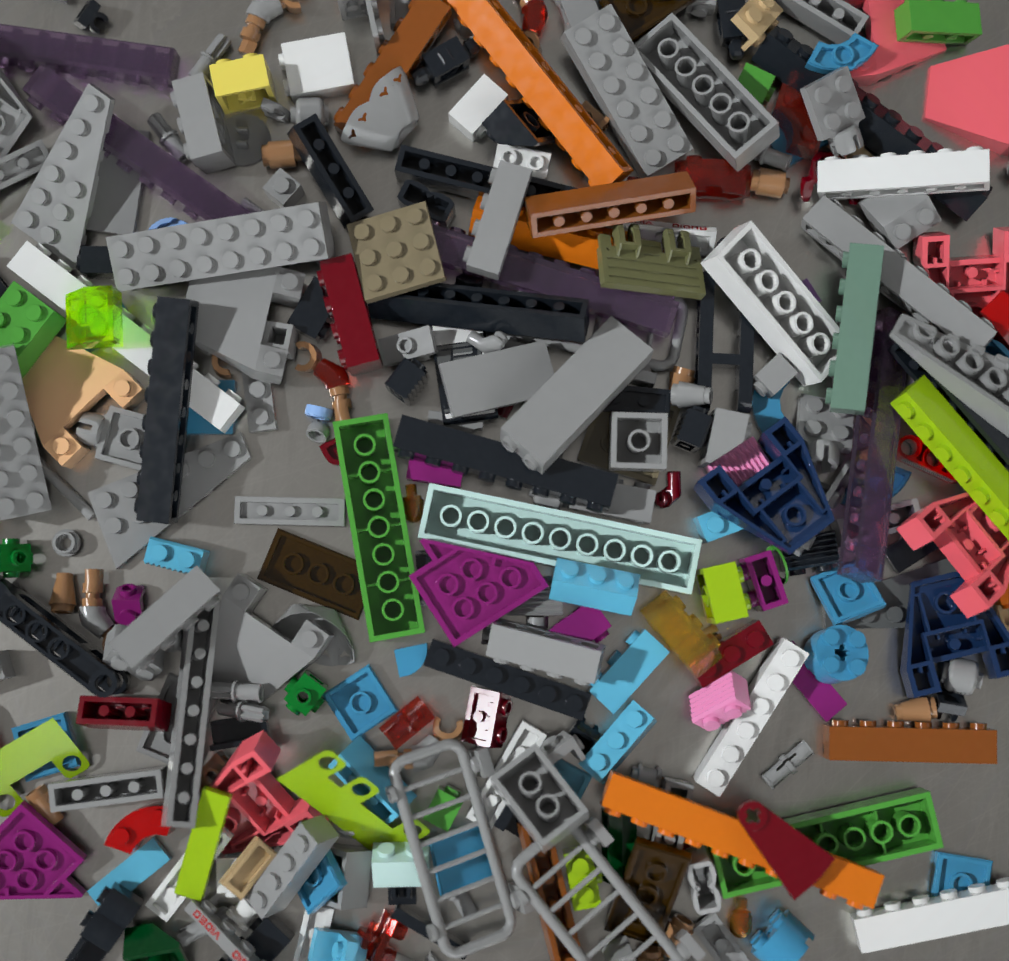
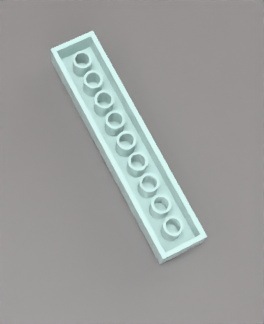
[418,483,702,595]

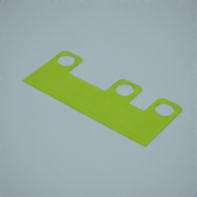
[0,718,90,817]
[277,750,430,850]

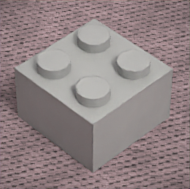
[608,412,668,472]

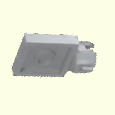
[800,66,865,157]
[796,393,854,474]
[76,405,145,470]

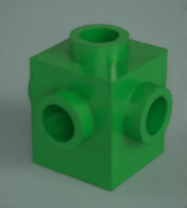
[0,539,33,578]
[284,669,328,716]

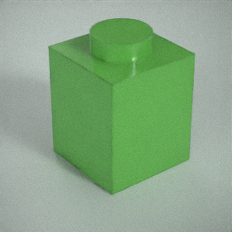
[423,784,463,832]

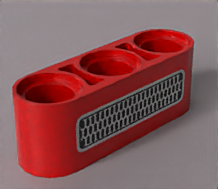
[891,435,958,484]

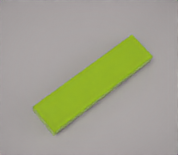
[174,786,233,902]

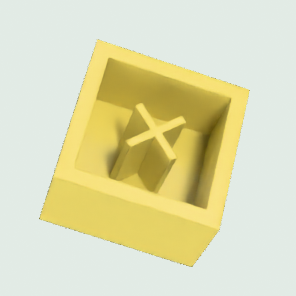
[209,53,277,115]

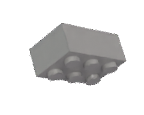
[170,72,236,174]
[490,743,589,854]

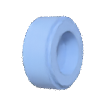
[304,404,333,421]

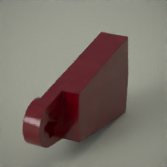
[737,800,835,901]

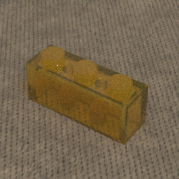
[640,590,723,678]

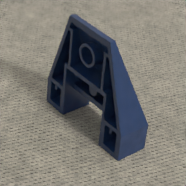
[693,416,835,554]
[900,571,1009,698]

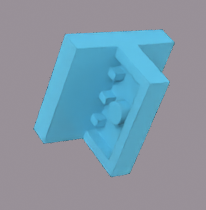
[307,927,370,961]

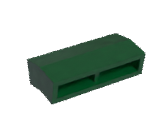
[602,810,637,884]

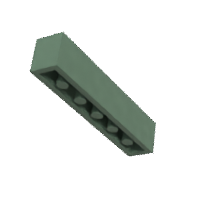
[825,243,884,416]

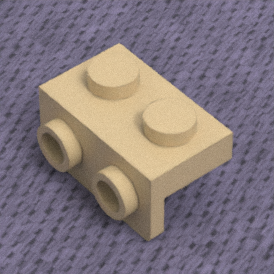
[731,0,784,52]

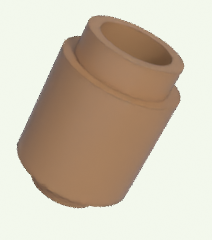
[261,140,302,169]
[749,167,790,199]

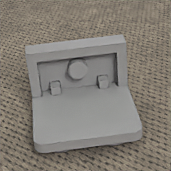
[337,0,385,54]

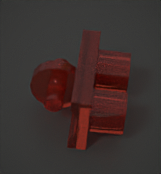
[379,696,435,750]
[357,909,408,961]

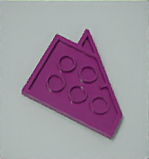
[409,538,549,647]
[0,800,87,900]

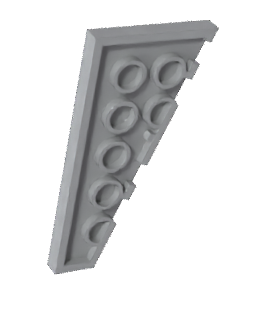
[11,83,115,269]
[87,432,252,569]

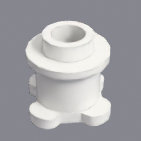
[226,895,258,931]

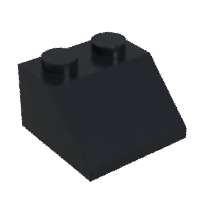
[482,99,556,146]

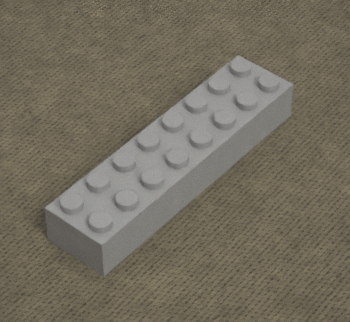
[106,202,336,292]

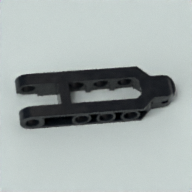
[694,237,755,414]
[0,575,131,698]

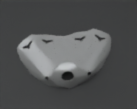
[341,66,420,152]
[271,603,355,666]

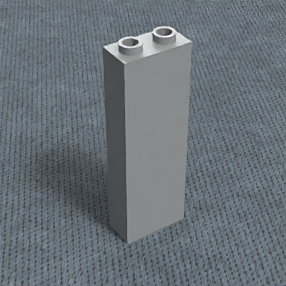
[500,316,654,474]

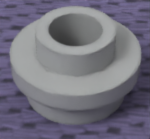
[52,529,81,557]

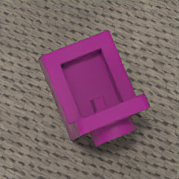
[112,584,145,626]

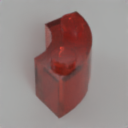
[770,83,821,160]
[675,155,751,201]

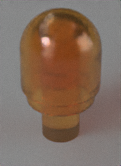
[403,484,424,523]
[730,897,753,939]

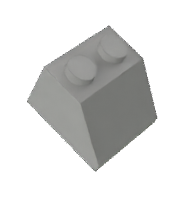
[859,194,942,250]
[698,407,752,468]
[324,843,372,910]

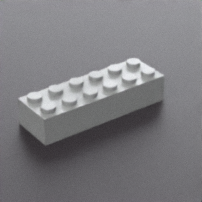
[560,4,693,178]
[634,13,780,172]
[0,343,52,521]

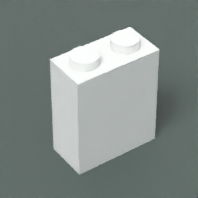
[278,32,355,104]

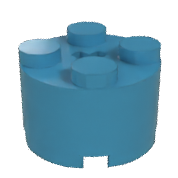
[804,625,869,684]
[749,909,815,961]

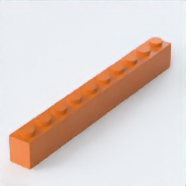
[443,0,634,186]
[599,770,885,910]

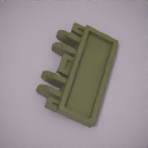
[597,223,706,300]

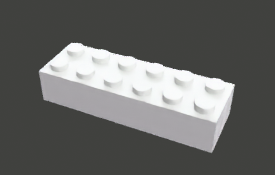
[700,221,840,386]

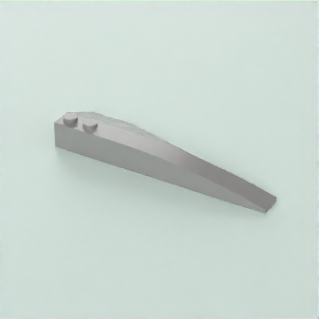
[889,313,1009,438]

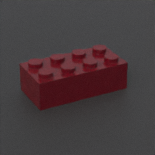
[316,253,384,376]

